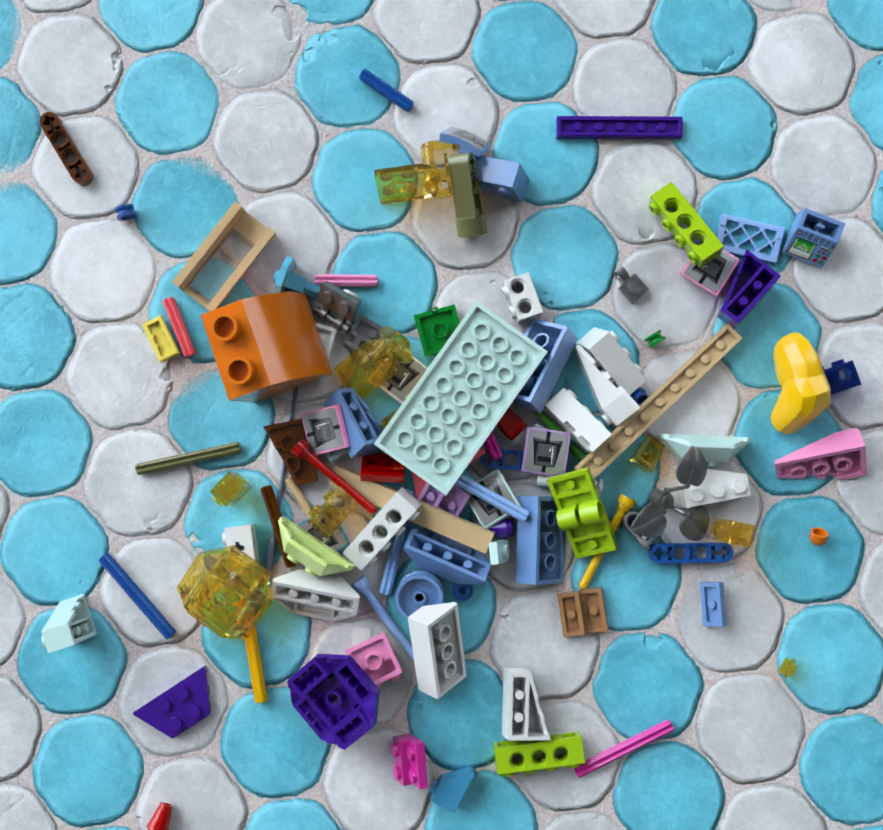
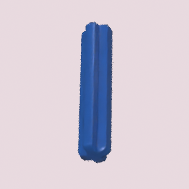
[359,69,414,112]

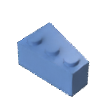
[475,156,529,203]
[323,388,384,459]

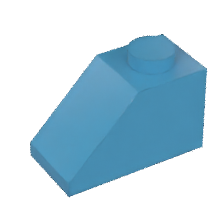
[429,765,475,813]

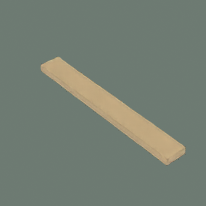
[329,464,495,554]

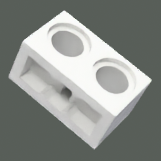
[501,272,543,324]

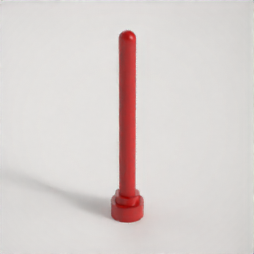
[291,439,377,514]

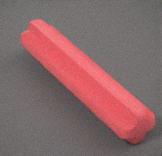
[163,297,196,358]

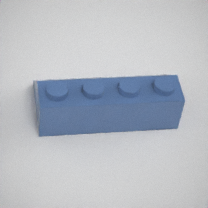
[513,318,577,413]
[516,496,565,585]

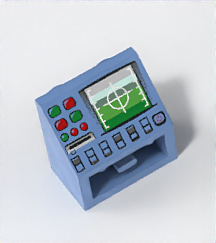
[782,208,845,268]

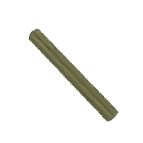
[135,442,241,475]

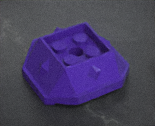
[287,654,380,750]

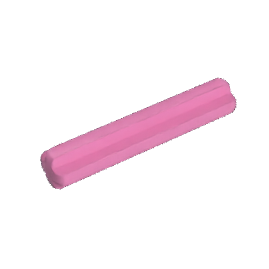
[315,274,378,287]

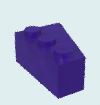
[717,249,781,329]

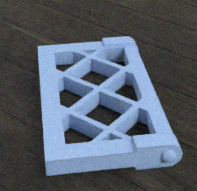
[716,213,784,264]

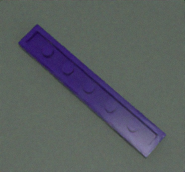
[556,116,683,140]

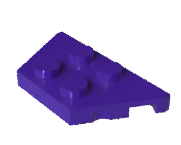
[133,665,212,739]

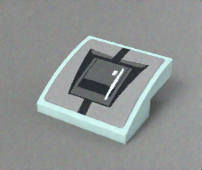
[468,469,521,529]

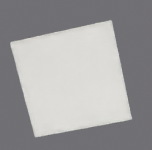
[352,627,371,646]

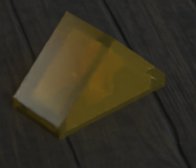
[628,434,666,473]

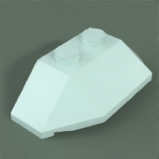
[659,434,750,467]

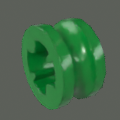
[644,330,666,348]

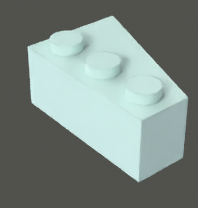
[41,593,97,653]

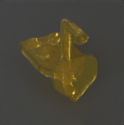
[374,140,457,205]
[333,326,413,400]

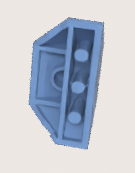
[403,527,491,585]

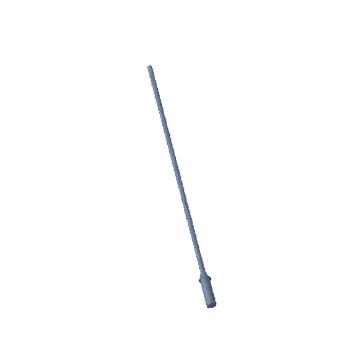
[264,387,298,570]

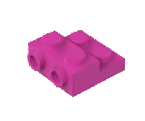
[391,733,428,789]

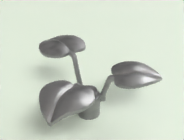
[630,446,710,541]

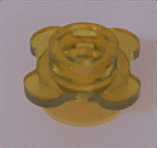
[778,657,797,679]

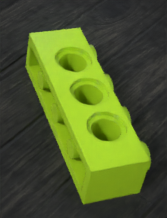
[649,182,724,268]
[493,731,585,777]

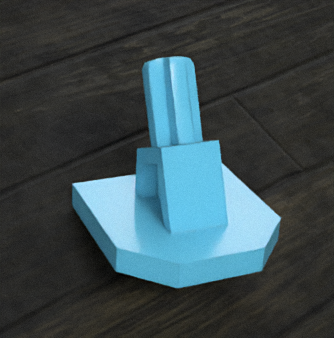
[273,256,321,299]

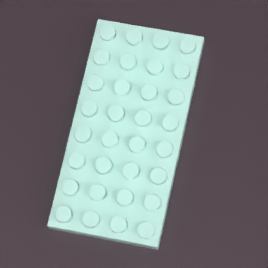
[374,301,548,495]

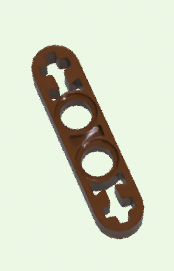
[39,112,93,186]

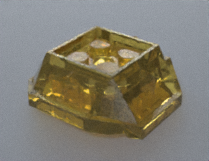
[177,545,273,639]

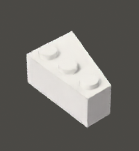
[575,327,646,395]
[544,388,611,453]
[672,465,751,508]
[502,668,551,741]

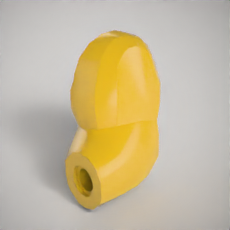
[770,332,831,434]

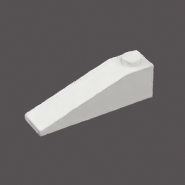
[573,344,640,427]

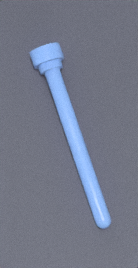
[351,575,415,663]

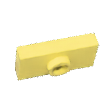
[142,315,181,363]

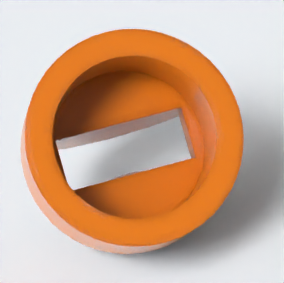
[809,527,829,546]

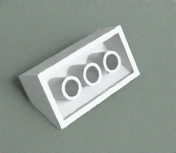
[408,602,467,699]

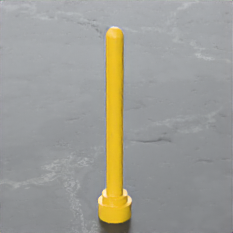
[579,494,636,590]

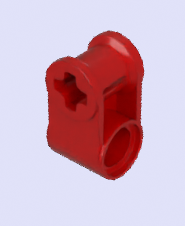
[496,407,527,441]

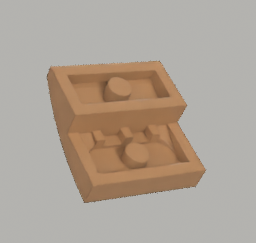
[557,587,609,637]

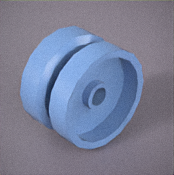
[395,569,444,620]

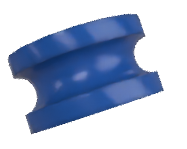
[114,204,136,221]

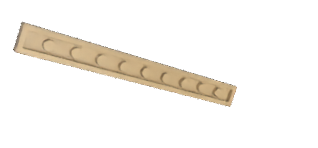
[574,323,742,479]

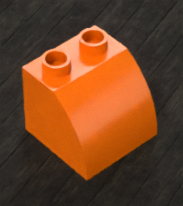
[201,292,333,403]

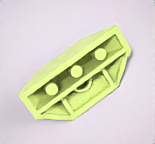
[278,516,355,577]

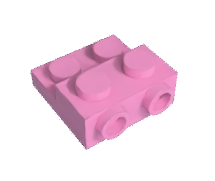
[345,631,403,688]

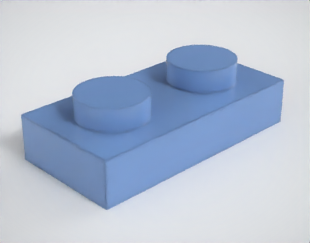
[700,581,727,627]

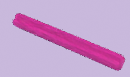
[574,720,674,778]

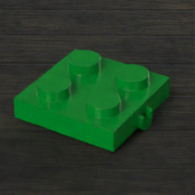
[414,304,460,357]

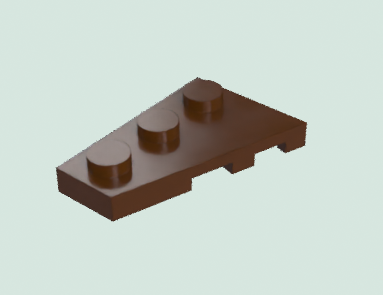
[263,418,319,485]

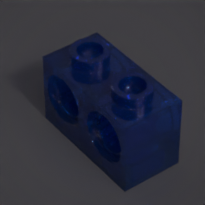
[822,359,862,395]

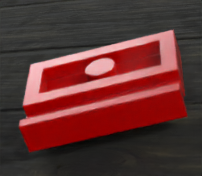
[360,454,405,483]

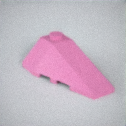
[774,428,867,479]

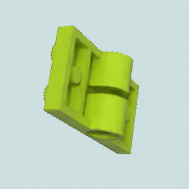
[547,467,618,559]

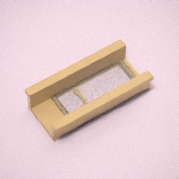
[172,202,276,311]

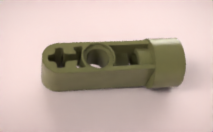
[448,152,487,238]

